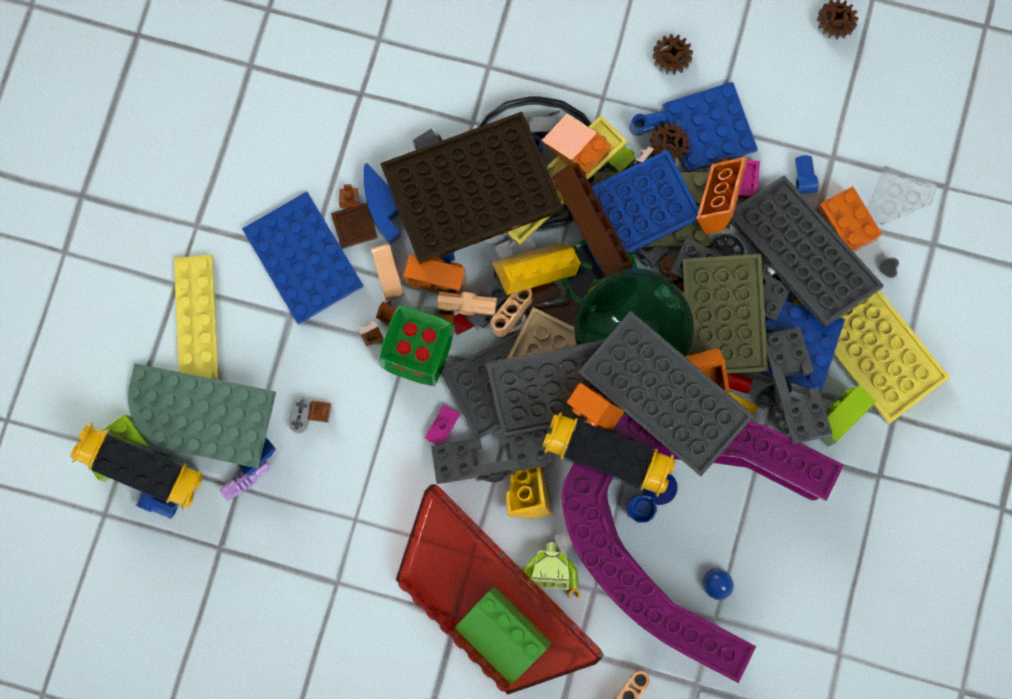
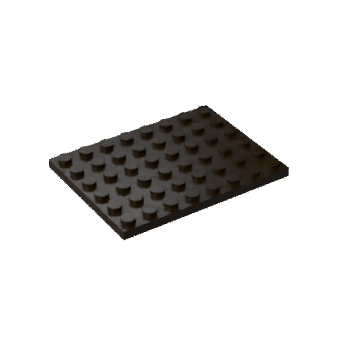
[380,112,564,265]

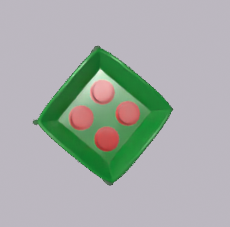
[378,305,455,386]

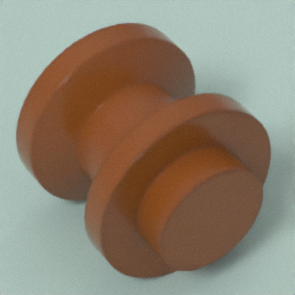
[659,255,676,277]

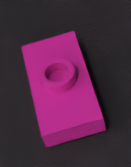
[738,160,760,198]
[425,405,461,445]

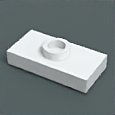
[494,236,536,259]

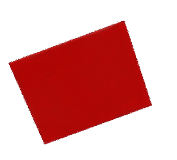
[452,313,473,335]

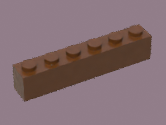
[552,163,633,278]

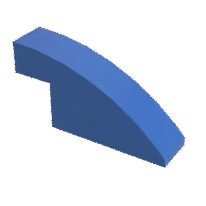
[363,163,402,246]

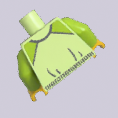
[519,542,580,599]

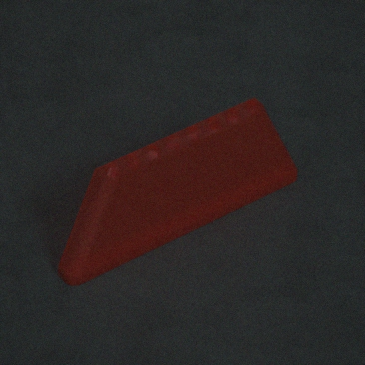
[395,484,604,695]

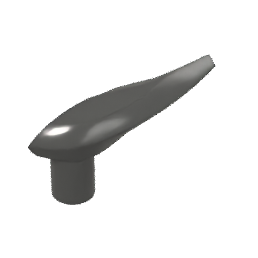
[535,288,572,307]

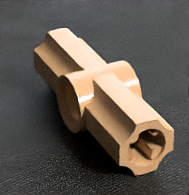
[437,292,497,315]

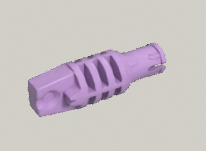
[220,461,271,500]

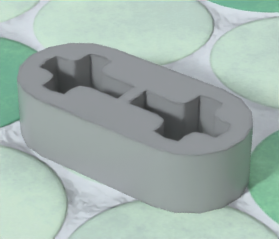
[289,397,311,433]

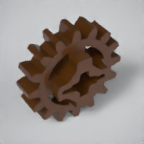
[817,0,859,40]
[652,34,693,75]
[649,122,690,163]

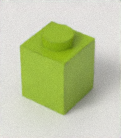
[606,146,636,172]

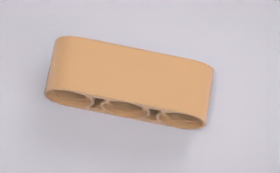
[371,243,404,300]
[491,289,533,337]
[614,670,650,699]

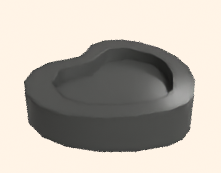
[880,257,899,278]

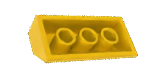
[492,242,581,295]

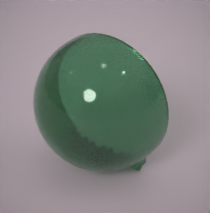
[574,268,694,356]

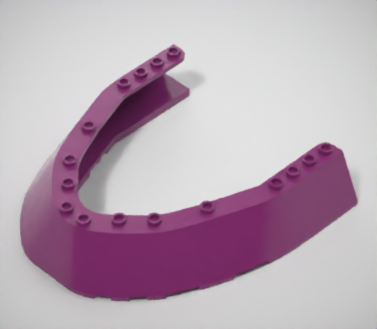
[561,414,844,683]

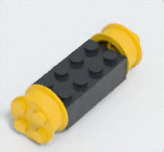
[543,411,676,497]
[70,422,203,510]

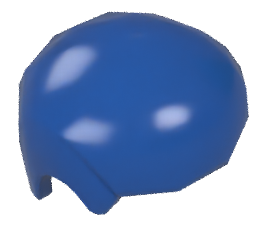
[627,493,657,523]
[702,568,734,600]

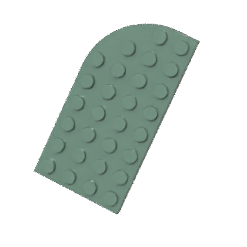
[128,363,276,469]

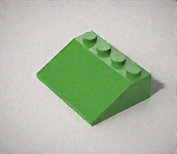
[455,586,552,685]

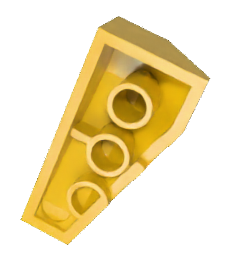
[506,467,552,519]

